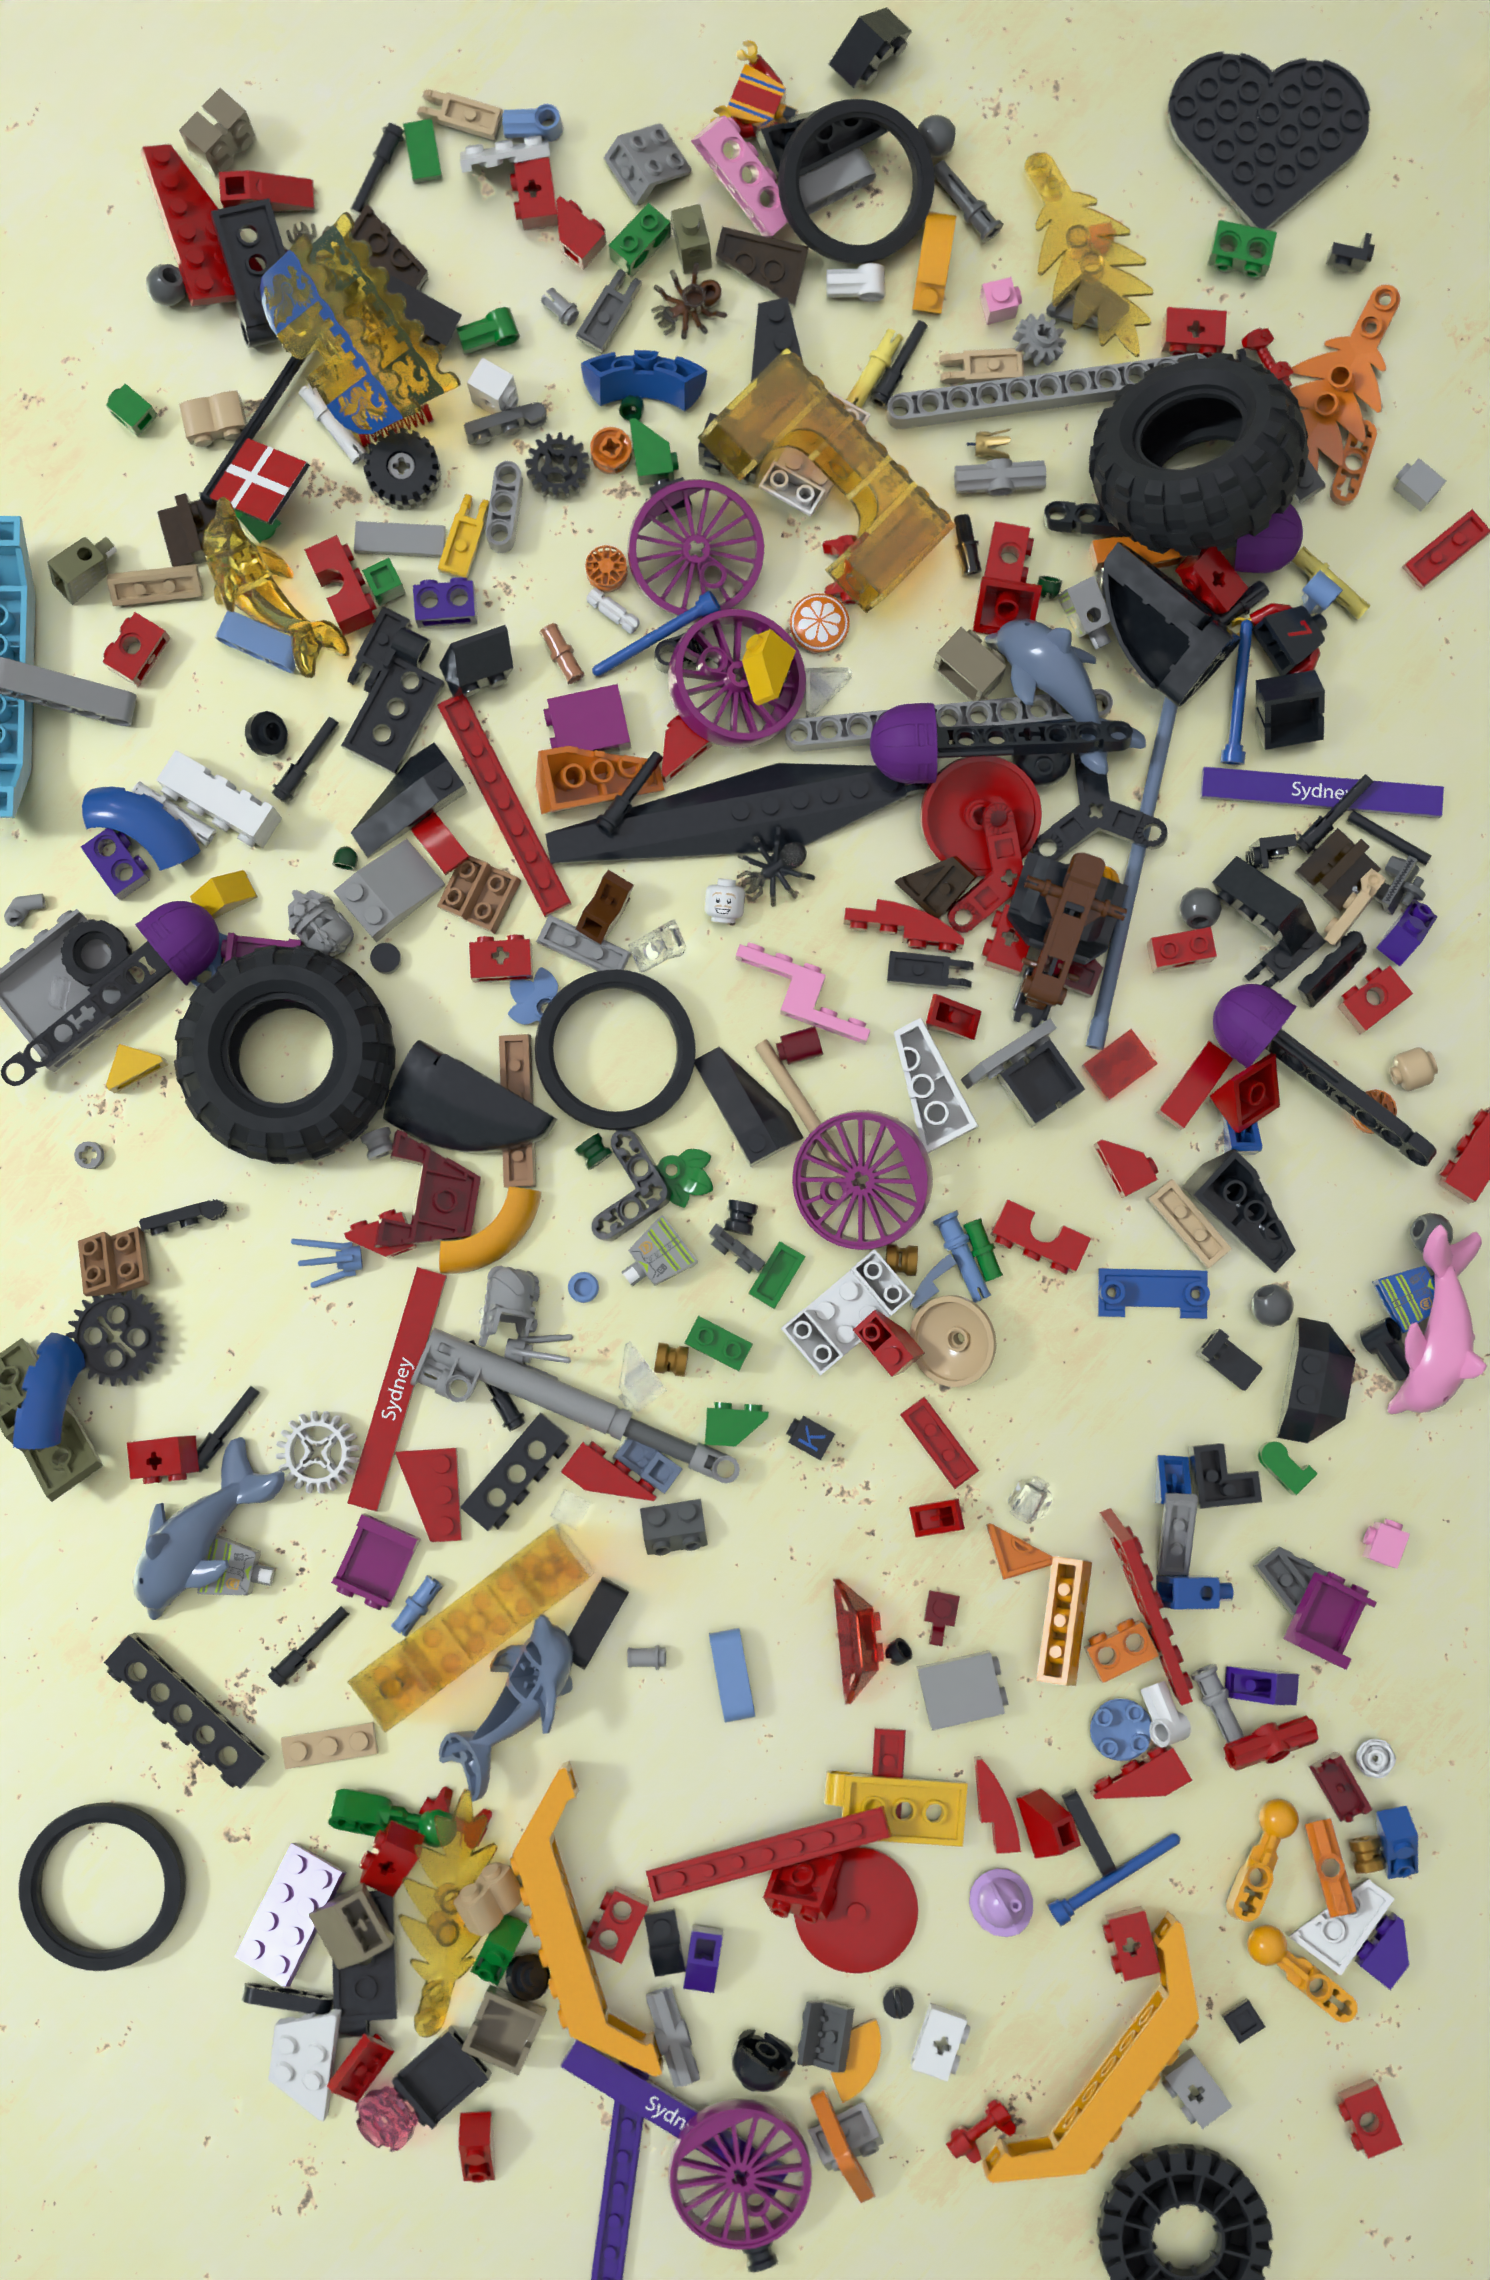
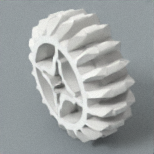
[276,1411,360,1494]

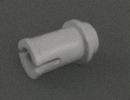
[541,288,579,325]
[627,1645,666,1670]

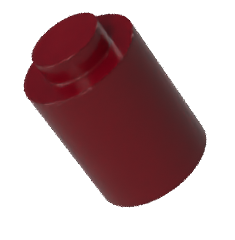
[776,1026,823,1065]

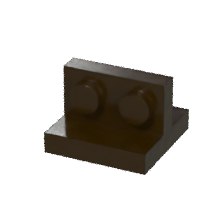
[157,493,232,567]
[1294,828,1381,913]

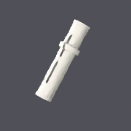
[299,382,368,464]
[132,781,217,846]

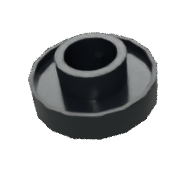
[245,711,288,757]
[505,1953,550,2001]

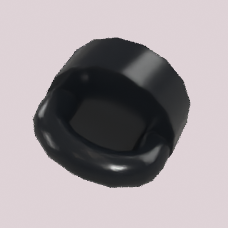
[882,1985,914,2019]

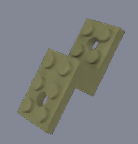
[0,1338,103,1502]

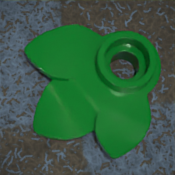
[657,1149,713,1208]

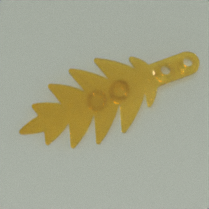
[1025,152,1153,357]
[398,1789,498,2038]

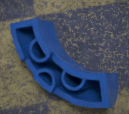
[581,350,707,411]
[82,786,201,871]
[13,1332,85,1449]

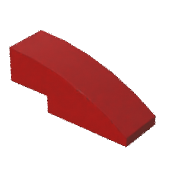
[1156,1041,1233,1130]
[974,1756,1021,1854]

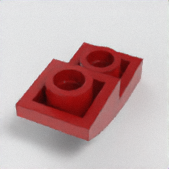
[410,812,470,876]

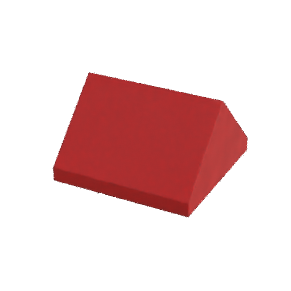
[972,576,1042,634]
[1209,1053,1280,1133]

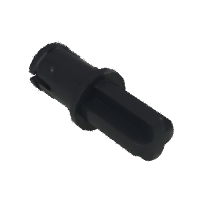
[954,514,982,576]
[1217,580,1270,626]

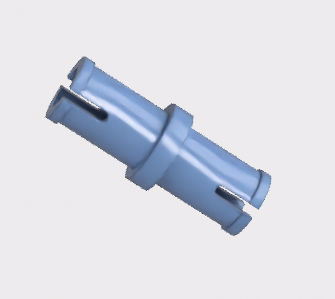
[391,1575,443,1637]

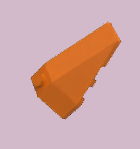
[535,746,664,815]

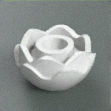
[1356,1739,1396,1778]

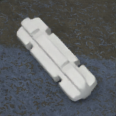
[586,588,640,633]

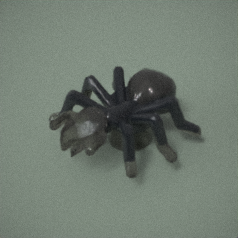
[737,826,815,906]

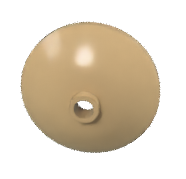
[910,1295,996,1387]

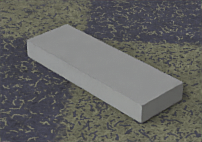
[354,521,446,558]
[536,915,631,971]
[1157,1493,1198,1576]

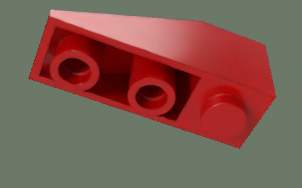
[219,170,315,212]
[1438,1107,1490,1204]
[561,1441,657,1501]
[1090,1745,1192,1799]

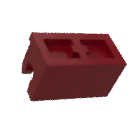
[1309,1752,1373,1823]

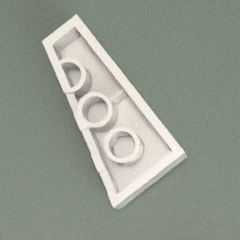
[156,750,282,848]
[894,1018,979,1153]

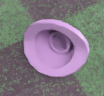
[969,1868,1033,1937]

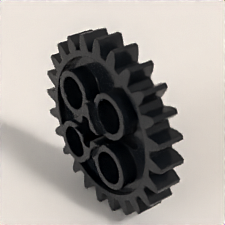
[66,1289,168,1387]

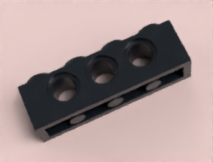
[460,1413,570,1531]

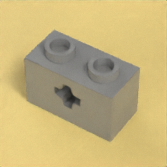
[1161,2048,1233,2129]

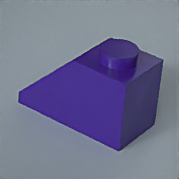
[1225,1666,1299,1705]

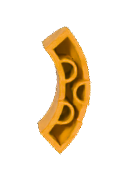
[439,1186,542,1274]

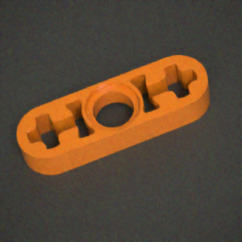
[1330,420,1377,505]

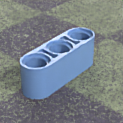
[215,610,306,673]
[709,1628,755,1723]

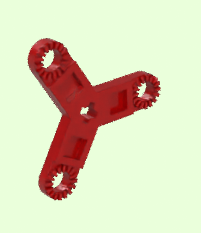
[947,802,1023,933]

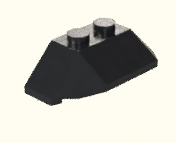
[1276,1317,1356,1443]

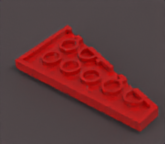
[140,144,264,306]

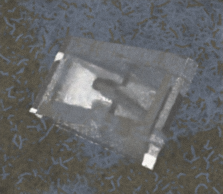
[805,667,852,718]

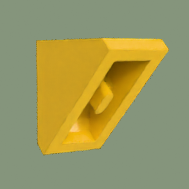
[190,870,257,919]
[106,1044,168,1093]

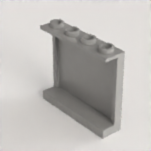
[0,909,149,1072]

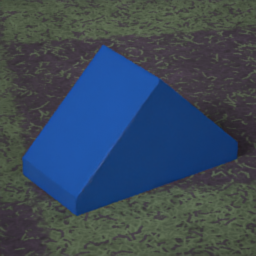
[1223,1116,1262,1155]
[1155,1455,1192,1504]

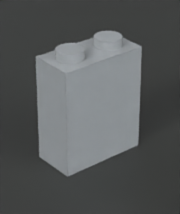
[917,1650,1008,1730]

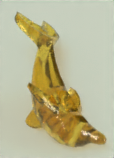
[202,497,349,678]

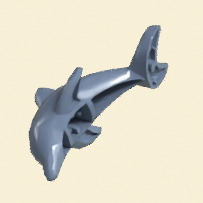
[984,618,1146,775]
[132,1437,285,1620]
[439,1614,573,1802]

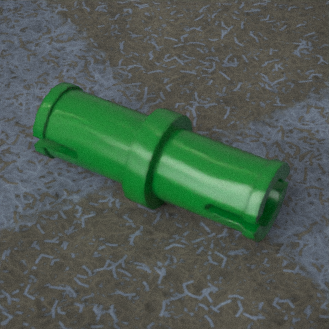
[963,1218,1003,1282]

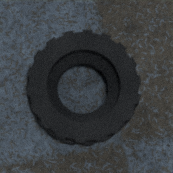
[61,919,132,988]

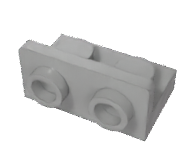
[808,2102,884,2172]

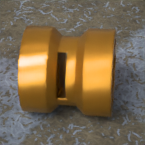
[885,1244,918,1276]
[654,1343,689,1377]
[1349,1835,1386,1874]

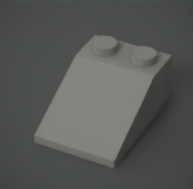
[333,839,445,943]

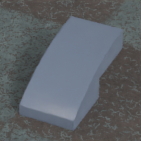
[910,1254,957,1310]
[613,1437,682,1494]

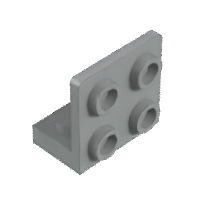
[604,123,692,206]

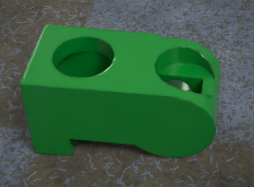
[1258,1441,1318,1495]

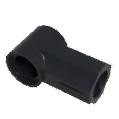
[1360,1317,1410,1381]

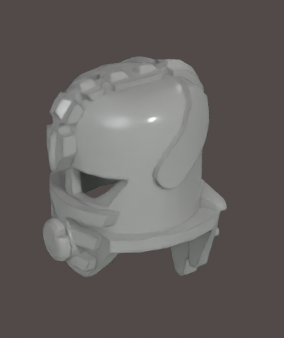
[288,890,354,957]
[479,1265,540,1347]

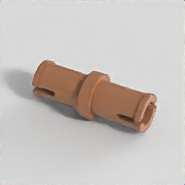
[540,623,585,684]

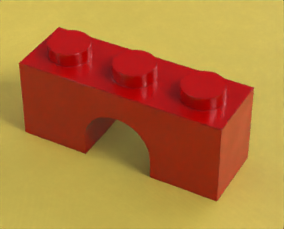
[304,535,377,636]
[990,1199,1091,1275]

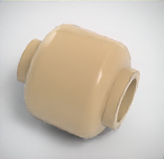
[1389,1047,1438,1091]

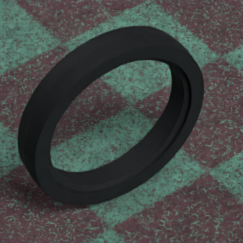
[778,99,935,264]
[535,969,696,1130]
[19,1803,186,1971]

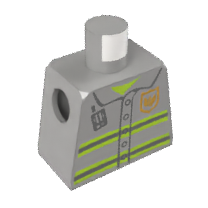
[1057,576,1111,650]
[622,1215,698,1287]
[197,1535,275,1595]

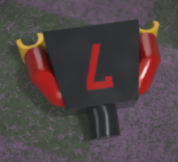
[1231,603,1327,676]

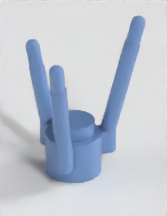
[291,1239,363,1288]

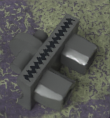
[1373,855,1426,915]

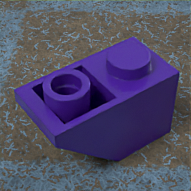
[1376,899,1438,967]
[1355,1912,1409,1990]
[683,1925,723,1993]

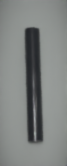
[1347,810,1432,866]

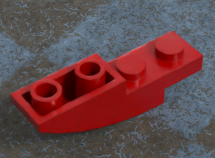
[843,899,964,953]

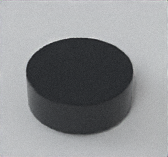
[370,943,402,974]

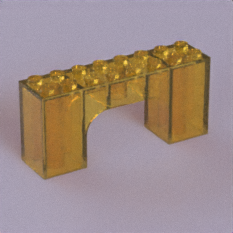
[698,347,956,613]
[347,1523,595,1733]

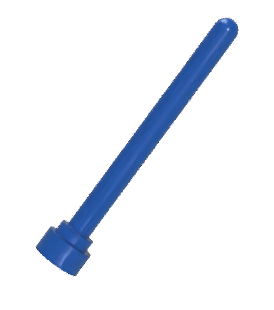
[592,590,721,677]
[1220,620,1253,765]
[1047,1833,1180,1927]

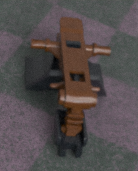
[1007,852,1129,1028]

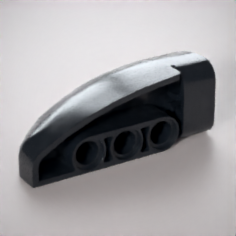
[1104,542,1241,708]
[383,1040,558,1153]

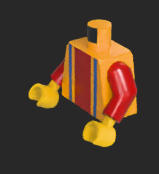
[711,40,798,140]

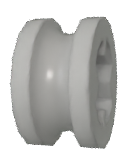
[74,1141,104,1169]

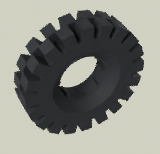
[1097,2144,1273,2280]

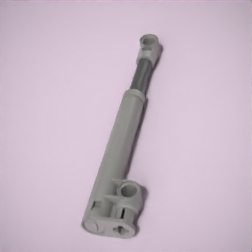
[410,1328,740,1483]

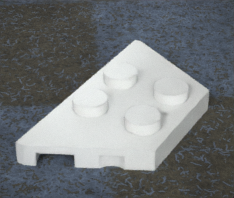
[268,2009,341,2122]

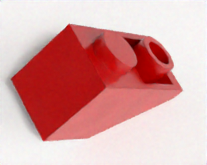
[556,196,607,270]
[344,1209,417,1258]
[853,1310,925,1377]
[1016,1788,1081,1859]
[458,2112,495,2183]

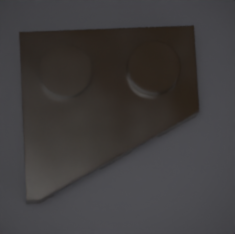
[895,856,978,919]

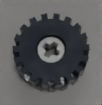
[363,428,441,510]

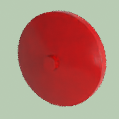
[920,756,1042,876]
[794,1846,918,1974]

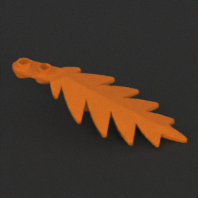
[1290,284,1401,472]

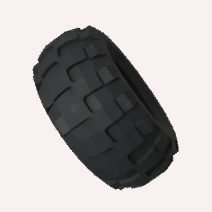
[1089,353,1309,556]
[174,945,396,1164]

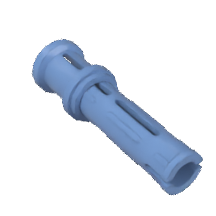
[932,1210,991,1303]

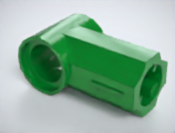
[456,307,520,354]

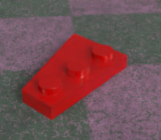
[395,1448,462,1542]

